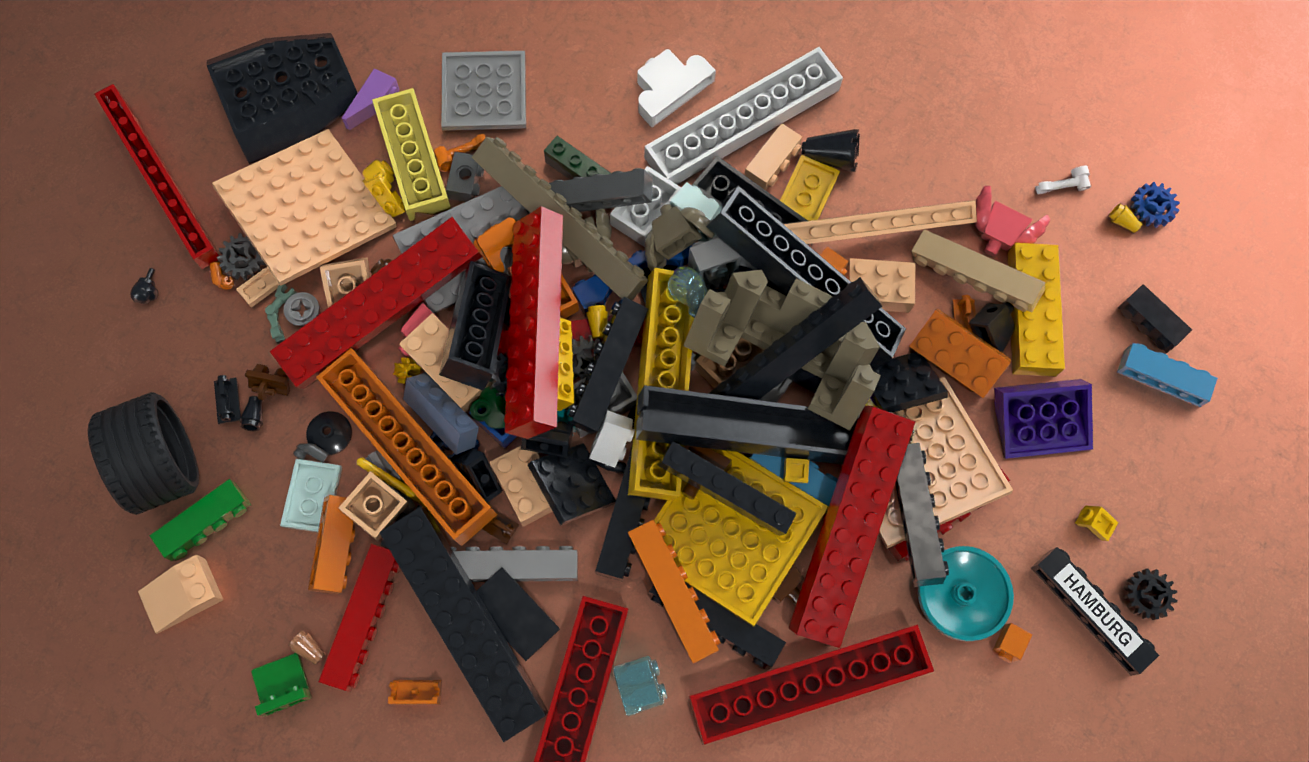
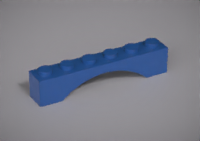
[572,243,695,317]

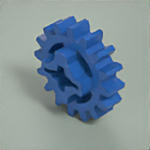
[1130,182,1180,228]

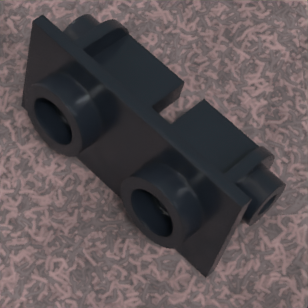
[214,375,241,424]

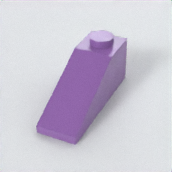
[342,68,400,130]

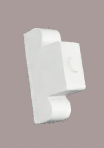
[637,49,716,127]

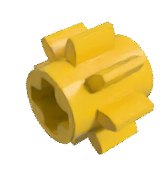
[392,357,422,384]

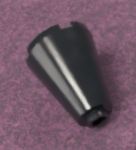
[802,129,860,172]

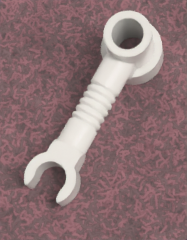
[1035,166,1091,194]

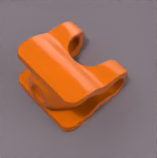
[473,217,516,273]

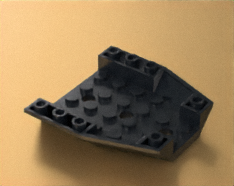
[206,33,358,164]

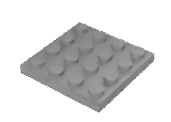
[441,51,526,131]

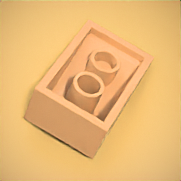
[320,257,371,308]
[138,555,223,634]

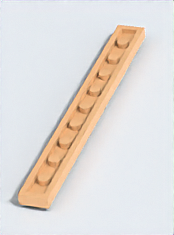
[784,201,977,244]

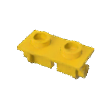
[364,172,405,217]

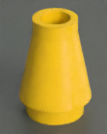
[1108,203,1143,233]
[586,305,608,339]

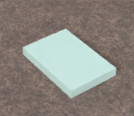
[280,459,342,532]

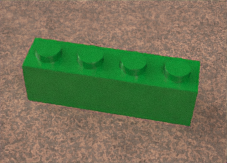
[149,479,251,561]

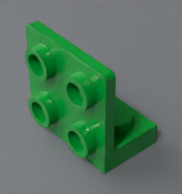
[251,653,312,717]

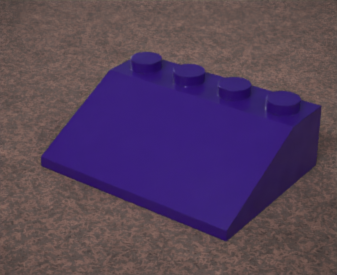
[994,379,1093,459]

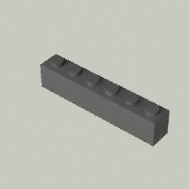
[524,168,653,214]

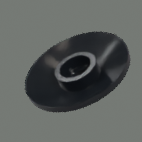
[306,411,352,456]

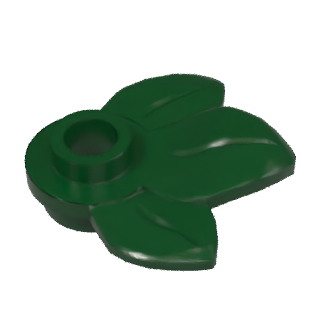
[470,386,506,429]

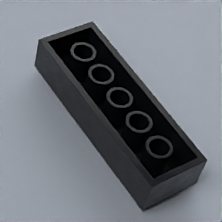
[692,156,814,247]
[439,261,512,391]

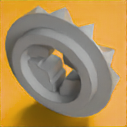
[284,292,320,327]

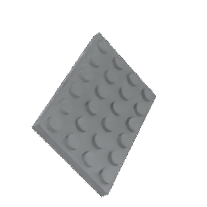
[393,186,528,314]

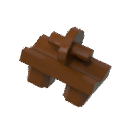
[245,364,290,401]

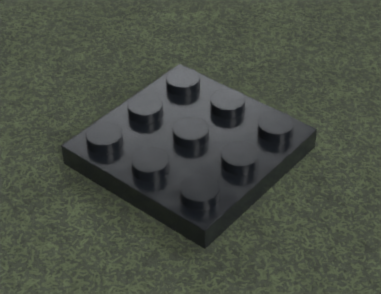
[870,352,948,413]
[527,443,616,526]

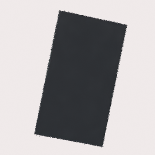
[477,567,560,661]

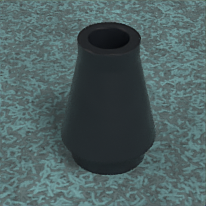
[239,396,263,431]

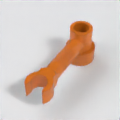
[434,134,486,172]

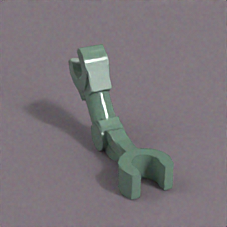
[265,284,297,343]

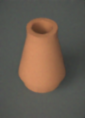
[289,630,325,665]

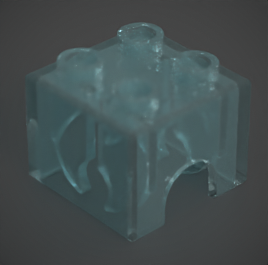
[613,656,668,717]

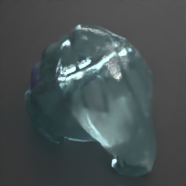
[668,267,708,318]

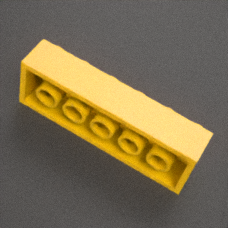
[1008,243,1065,377]

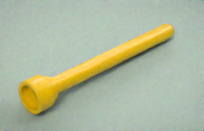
[356,457,426,507]

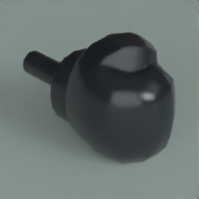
[130,268,158,304]

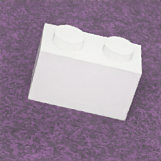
[589,410,635,467]

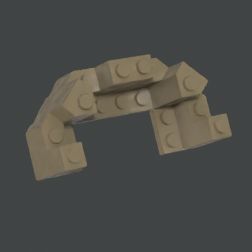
[684,270,881,430]

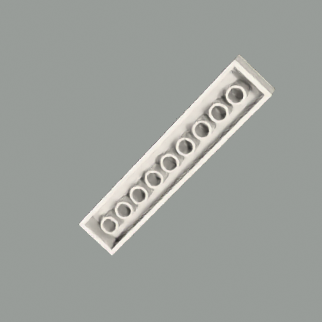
[644,47,843,184]

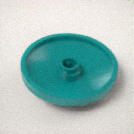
[918,546,1014,642]

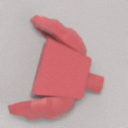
[974,186,1050,256]

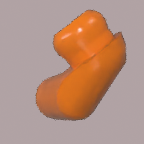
[210,262,234,290]

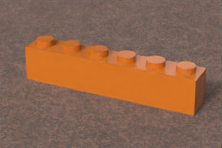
[628,519,721,664]

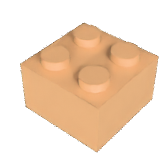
[339,471,409,541]

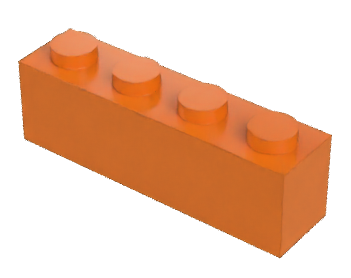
[308,495,355,594]

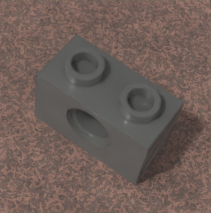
[446,152,484,202]

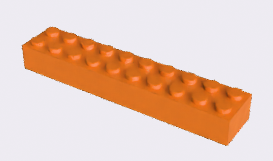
[316,348,498,546]

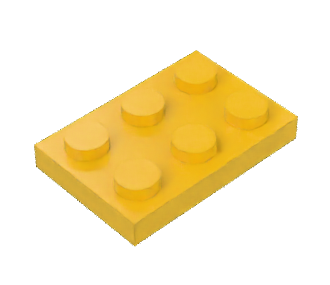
[780,155,840,221]

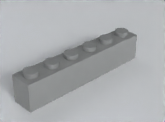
[451,546,578,582]

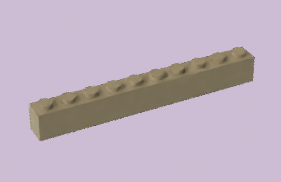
[471,137,648,300]

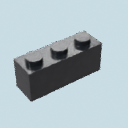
[1118,284,1193,353]

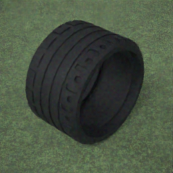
[88,392,199,515]

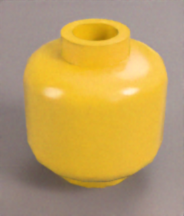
[362,160,394,184]

